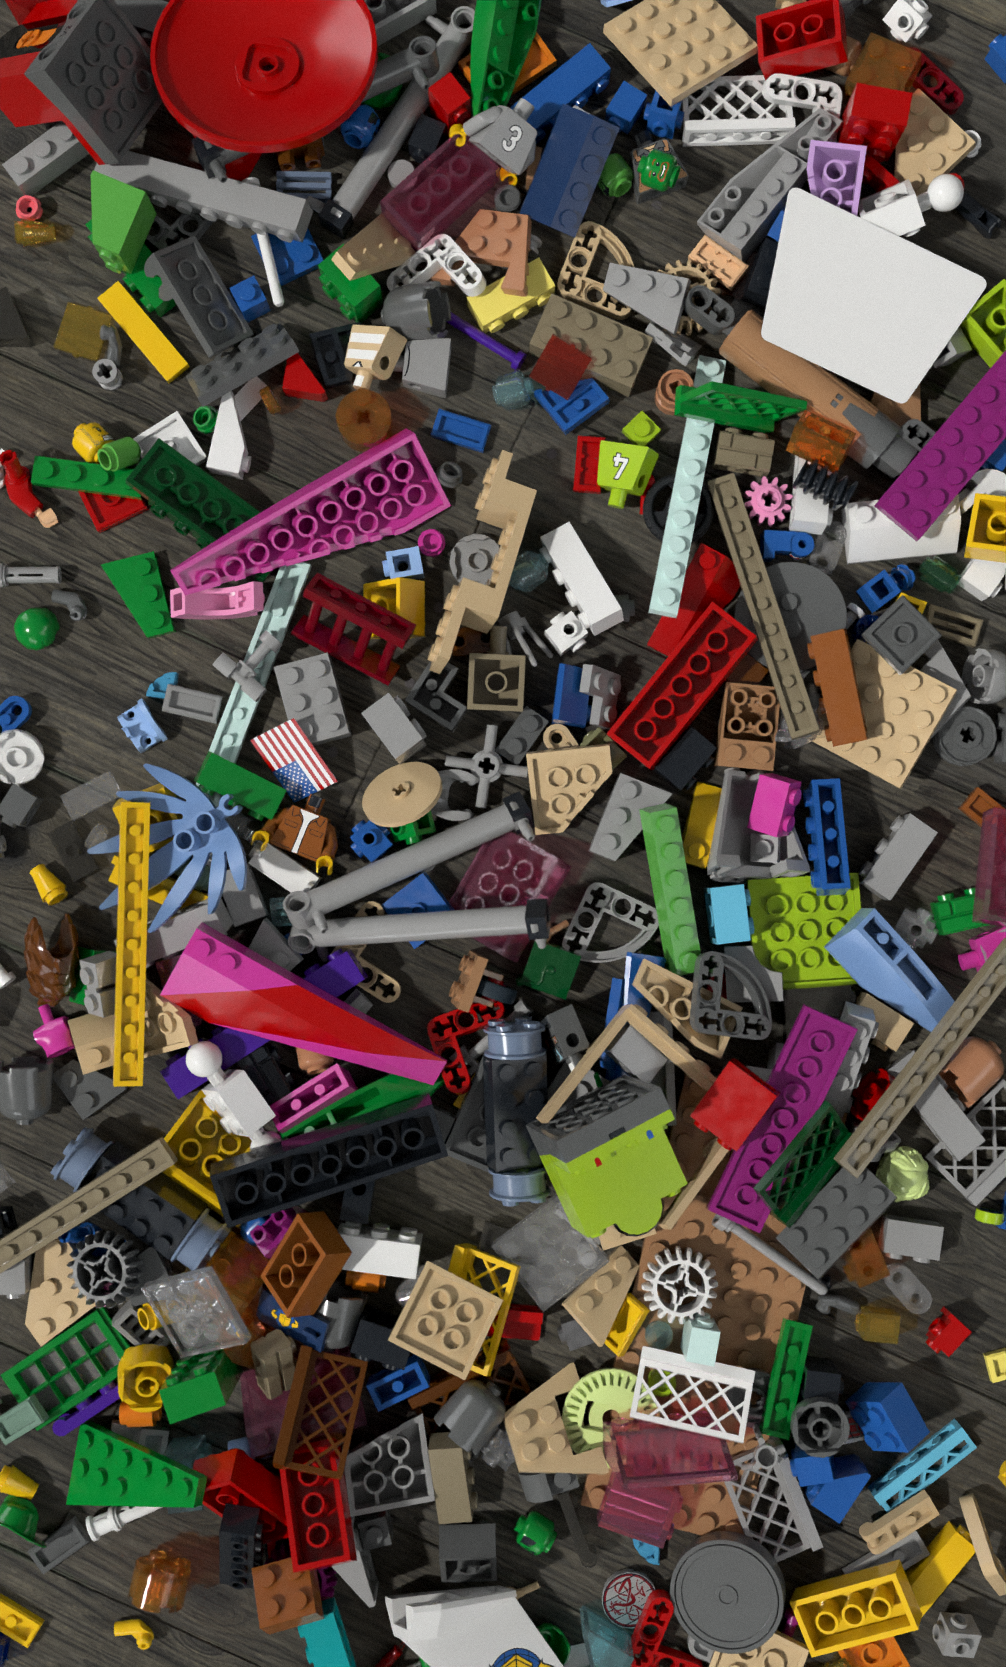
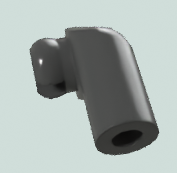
[816,1294,859,1315]

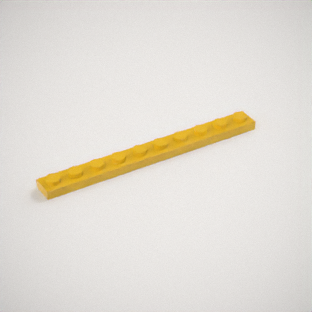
[113,802,150,1087]

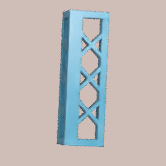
[868,1418,977,1513]

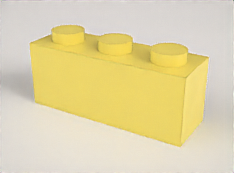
[467,258,555,333]

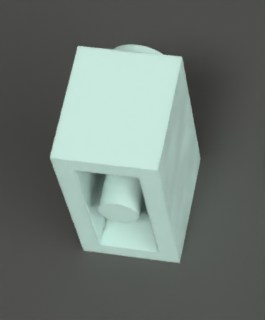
[680,1312,721,1366]

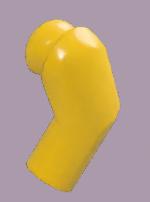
[114,1619,154,1650]

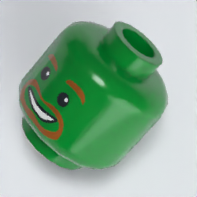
[637,149,681,192]

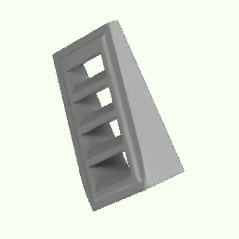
[112,1300,172,1347]

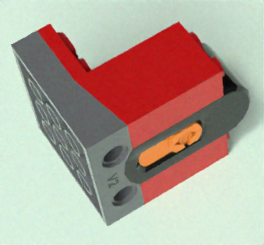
[0,0,163,165]

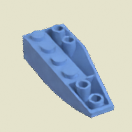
[824,908,955,1032]

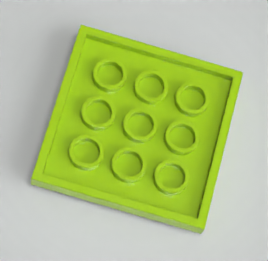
[746,873,861,989]

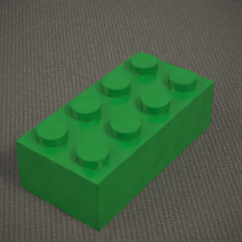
[159,1339,244,1424]

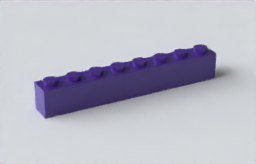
[160,948,368,1099]

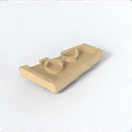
[562,1245,640,1347]

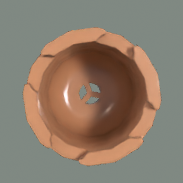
[938,1036,1004,1108]

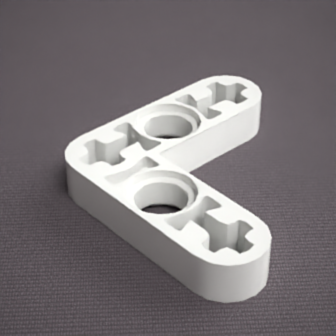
[762,73,842,143]
[387,234,486,297]

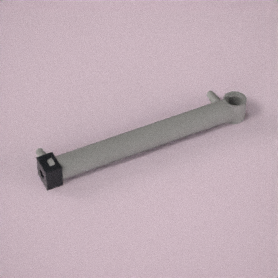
[306,6,475,240]
[283,791,535,933]
[288,898,551,962]

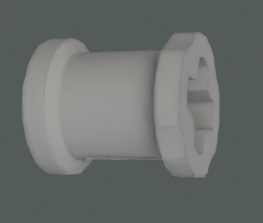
[92,359,123,391]

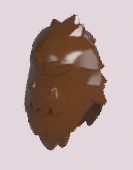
[24,913,79,1007]

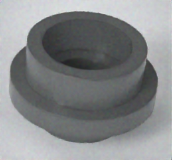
[435,462,463,488]

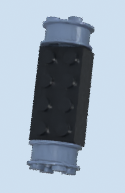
[483,1016,551,1207]
[51,1127,232,1276]

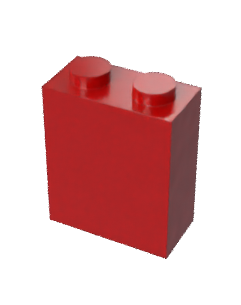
[690,1058,781,1152]

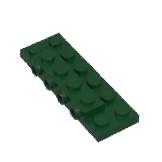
[125,438,272,583]

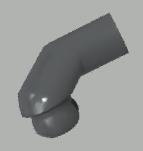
[100,324,123,367]
[51,589,87,621]

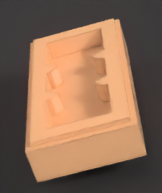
[688,235,749,291]

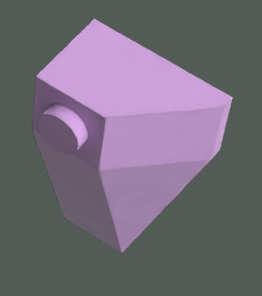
[806,140,867,216]

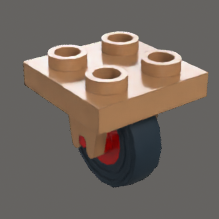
[449,950,517,1013]

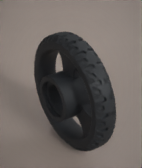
[643,474,715,543]

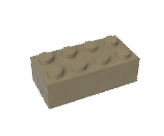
[529,294,653,397]

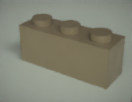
[428,1432,478,1524]

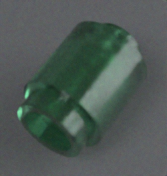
[918,555,962,594]

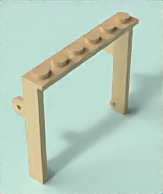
[536,1004,729,1230]

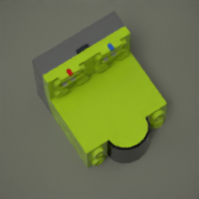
[526,1075,688,1238]

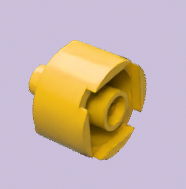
[117,1344,174,1413]

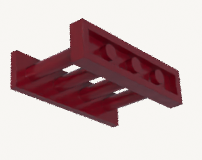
[291,573,416,686]

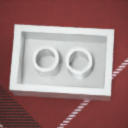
[337,1221,423,1279]

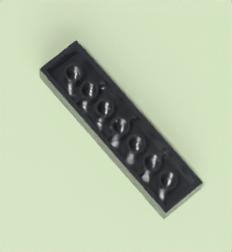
[210,1093,448,1228]

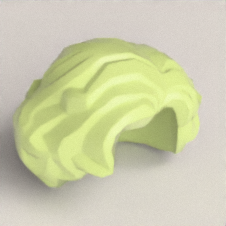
[876,1146,930,1203]

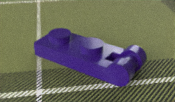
[53,1380,120,1436]

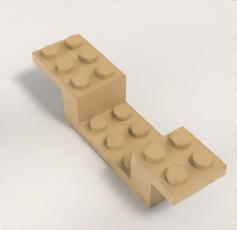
[427,450,537,674]

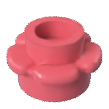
[16,195,43,223]

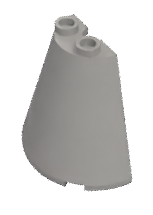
[707,768,810,884]

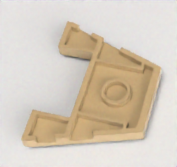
[503,1362,609,1475]

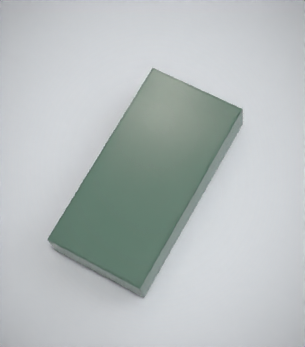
[0,1394,49,1446]

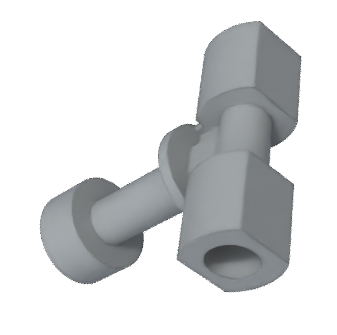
[213,630,283,702]

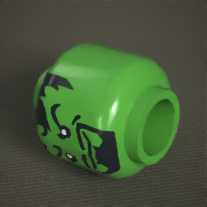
[597,153,633,197]

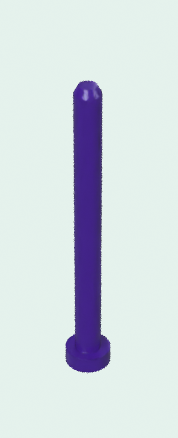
[446,312,527,371]

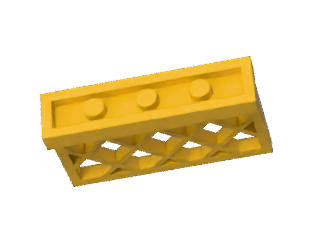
[448,1243,521,1377]

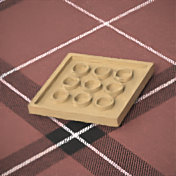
[603,0,758,107]
[804,639,958,789]

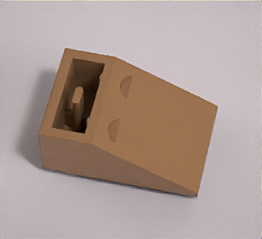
[714,682,780,771]

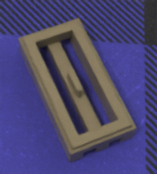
[925,604,983,648]

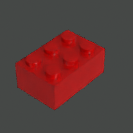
[756,0,848,81]
[836,83,913,162]

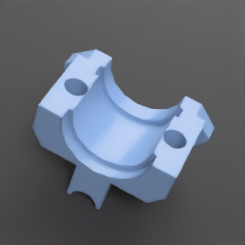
[117,698,168,753]

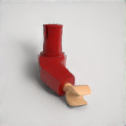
[0,450,58,528]

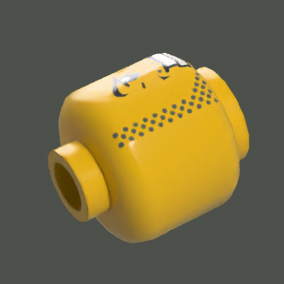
[72,422,114,464]

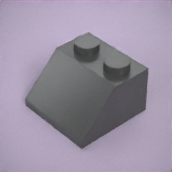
[439,1521,497,1583]

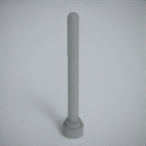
[712,1214,828,1295]

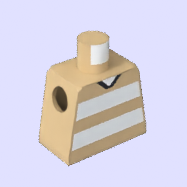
[344,325,407,392]

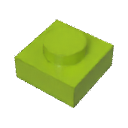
[622,411,661,446]

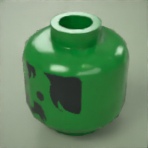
[514,1510,557,1555]

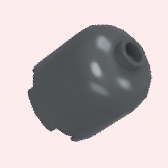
[381,281,451,341]
[0,1056,54,1125]
[315,1280,368,1352]
[434,1379,506,1455]

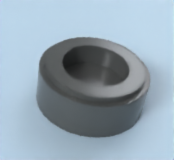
[494,184,521,213]

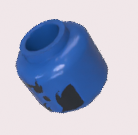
[340,105,380,149]

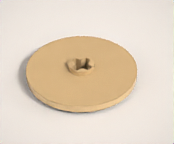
[362,762,443,827]

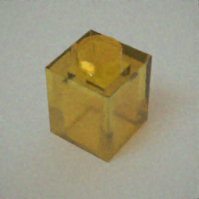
[855,1306,901,1344]

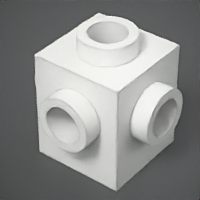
[882,0,933,43]
[544,611,588,656]

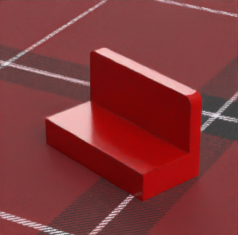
[486,1303,543,1341]

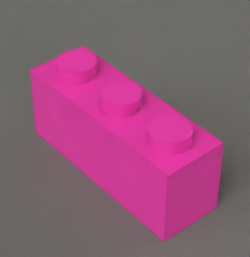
[270,1063,358,1134]

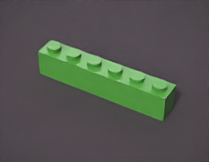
[639,803,701,976]

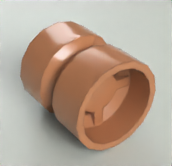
[654,369,694,416]

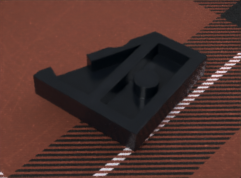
[309,322,361,389]

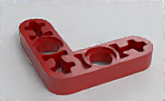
[427,1001,505,1095]
[627,1589,703,1667]

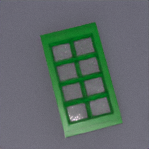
[0,1307,131,1431]

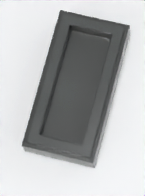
[27,1516,91,1575]

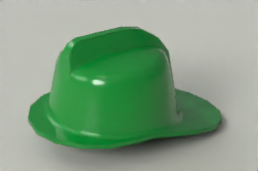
[0,1495,47,1548]

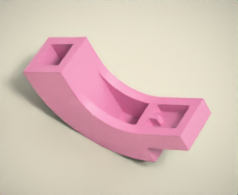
[170,581,265,620]

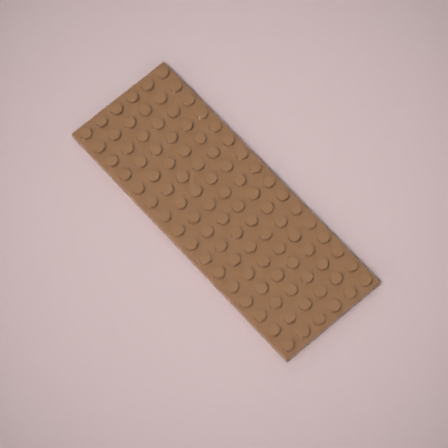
[580,1073,847,1535]

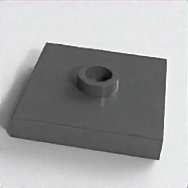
[861,595,942,675]

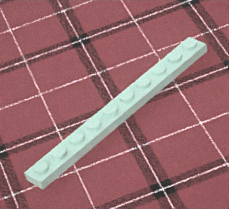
[648,355,726,618]
[196,562,312,808]

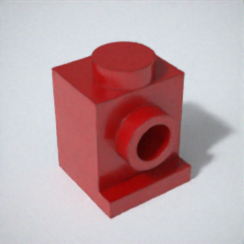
[925,1306,972,1357]

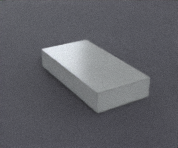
[162,684,222,724]

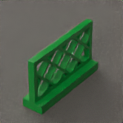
[674,381,807,434]

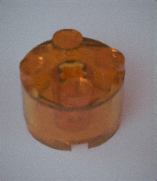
[335,388,393,452]
[128,1549,191,1613]

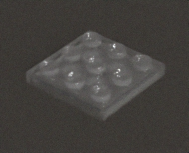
[491,1194,610,1312]
[141,1266,252,1358]

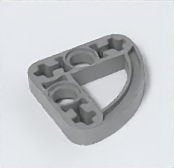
[562,882,659,963]

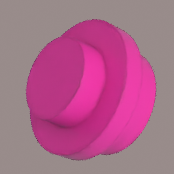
[418,529,445,557]

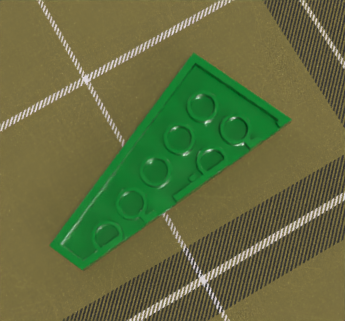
[66,1420,207,1508]

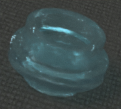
[645,1320,673,1350]

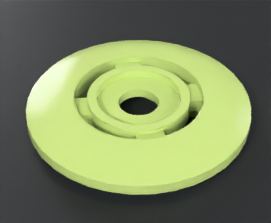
[562,1368,660,1468]

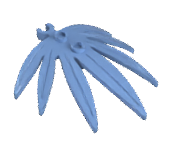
[87,764,247,933]

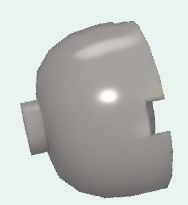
[962,648,1006,704]

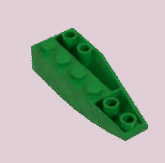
[470,0,542,117]
[280,1073,445,1140]

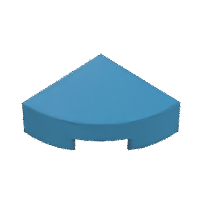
[146,672,179,699]
[632,1532,661,1565]

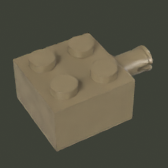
[467,626,526,712]

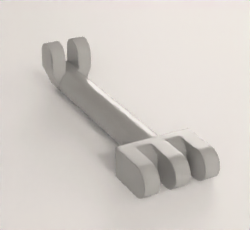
[449,999,533,1076]

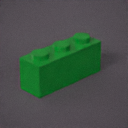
[193,751,287,821]

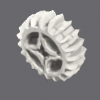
[641,1246,718,1325]

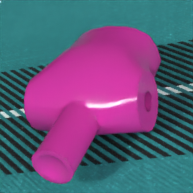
[33,1004,75,1058]

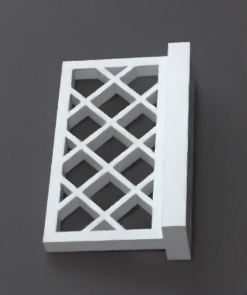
[682,75,796,147]
[630,1346,755,1443]

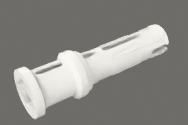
[86,1506,163,1542]

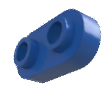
[0,696,32,734]

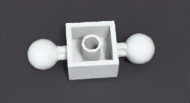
[858,174,964,237]
[186,1041,283,1151]

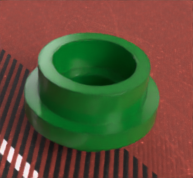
[193,406,218,433]

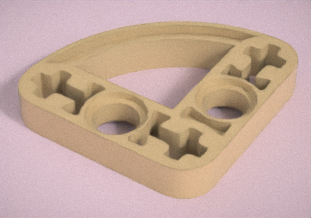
[557,221,635,320]

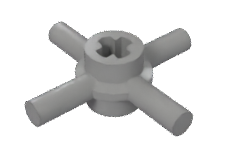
[445,725,528,808]

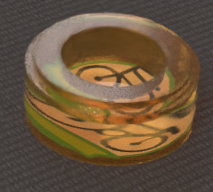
[259,386,282,415]

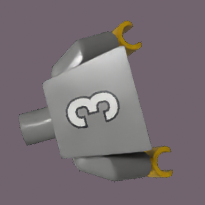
[449,98,537,186]

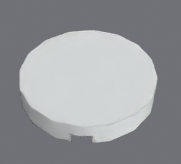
[0,729,45,784]

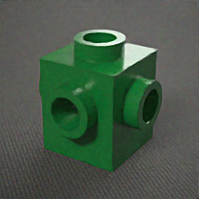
[390,810,436,845]

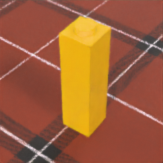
[905,1521,975,1617]

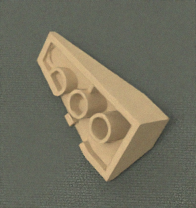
[632,959,743,1059]

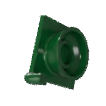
[515,941,582,1000]

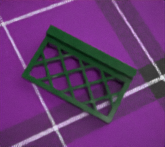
[753,1101,852,1228]

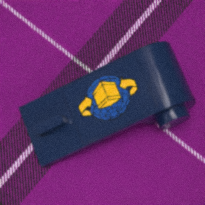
[256,1282,330,1353]

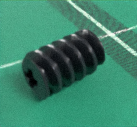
[793,459,858,511]

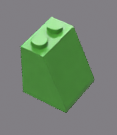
[91,170,156,274]

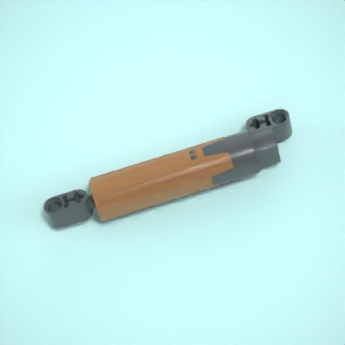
[684,285,936,479]

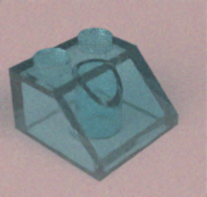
[580,1605,634,1667]

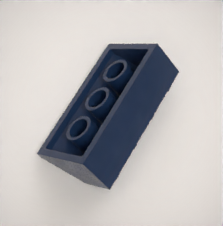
[519,104,620,238]

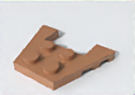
[430,209,532,297]

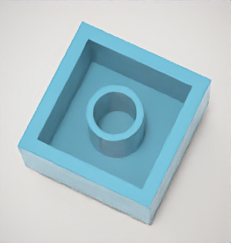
[704,884,754,945]

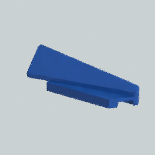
[600,952,666,1081]

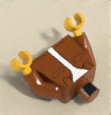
[251,794,338,875]

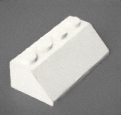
[841,494,961,564]

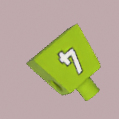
[597,440,659,509]

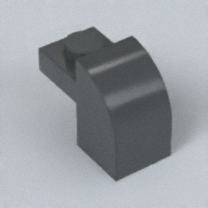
[517,1467,580,1503]

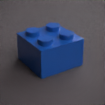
[845,1382,930,1453]

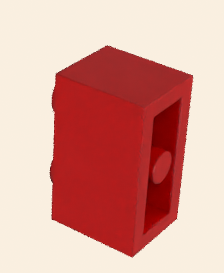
[428,72,471,139]

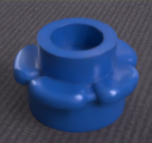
[890,564,916,591]

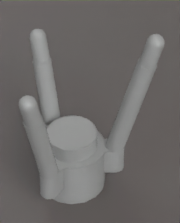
[498,611,553,667]
[741,1424,788,1471]

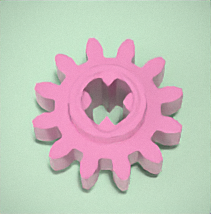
[743,476,793,527]

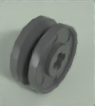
[933,706,997,766]

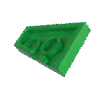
[101,551,175,639]

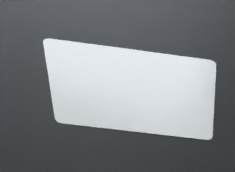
[761,188,986,404]

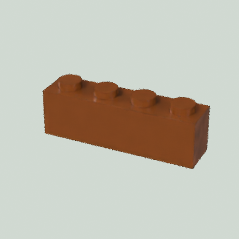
[807,629,869,747]

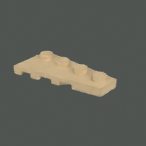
[331,213,416,281]

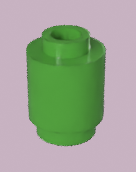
[97,437,141,471]

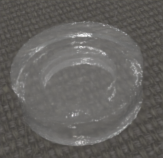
[84,823,109,849]

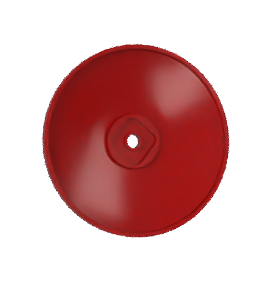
[150,0,378,153]

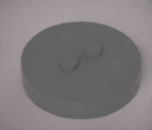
[734,562,847,674]
[670,1531,786,1654]

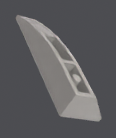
[697,108,843,263]

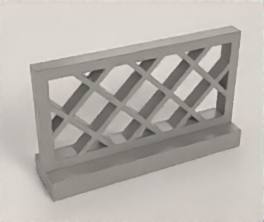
[924,1079,1006,1206]
[717,1436,823,1562]

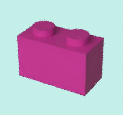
[747,773,802,837]

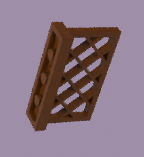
[408,1338,533,1437]
[273,1345,368,1480]

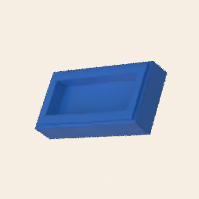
[431,409,491,453]

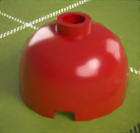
[850,1069,895,1121]

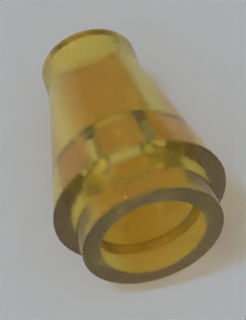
[14,218,56,247]

